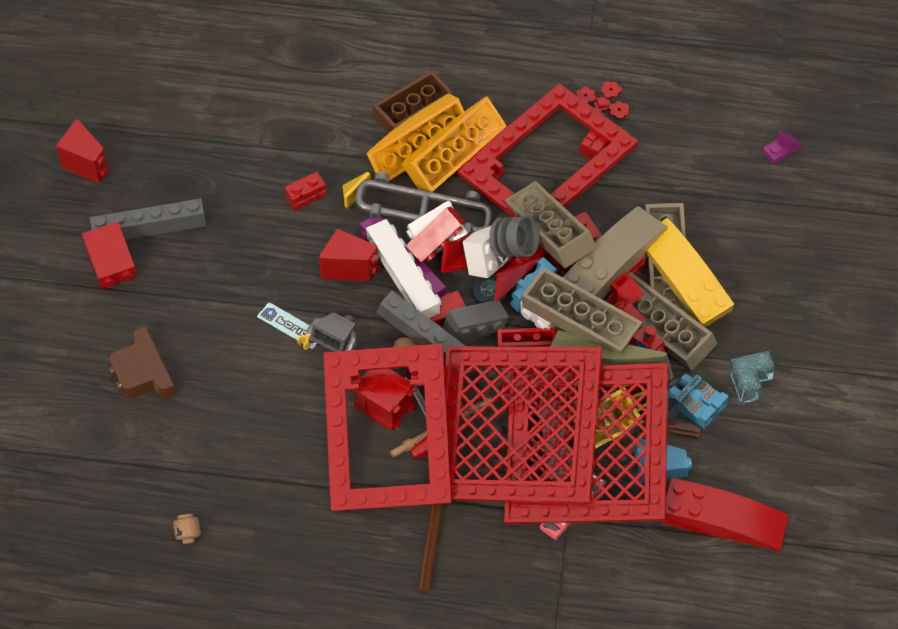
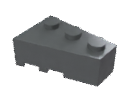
[442,301,509,345]

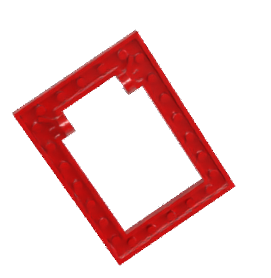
[456,83,639,217]
[323,344,452,512]

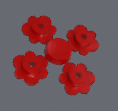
[576,81,629,119]

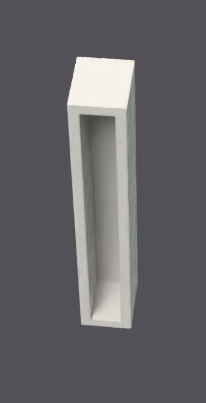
[366,219,441,318]

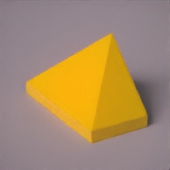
[342,172,371,208]

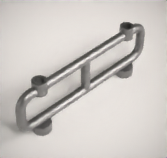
[356,172,492,235]

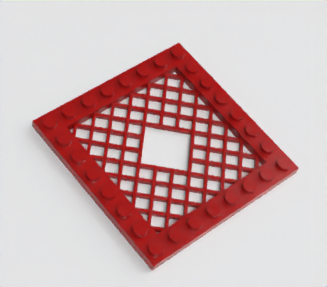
[444,346,603,504]
[504,363,669,524]

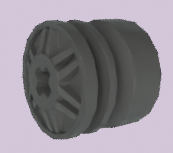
[489,216,540,257]

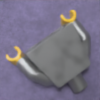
[297,313,357,352]

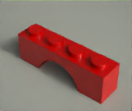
[607,272,644,306]

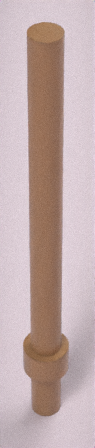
[390,396,492,458]

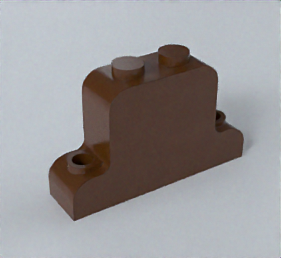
[108,326,176,399]

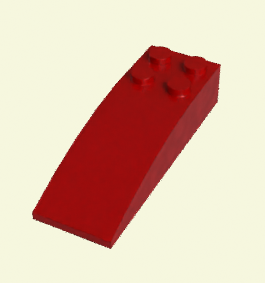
[661,478,789,552]

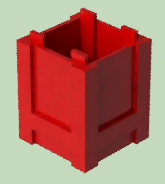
[352,369,416,432]

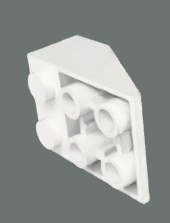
[463,226,512,278]

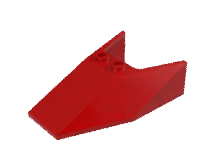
[441,230,547,302]

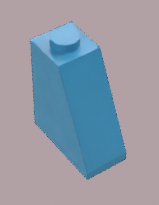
[634,438,692,483]

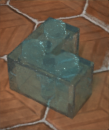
[729,351,774,404]

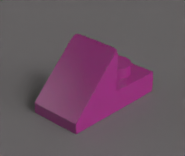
[762,131,803,164]

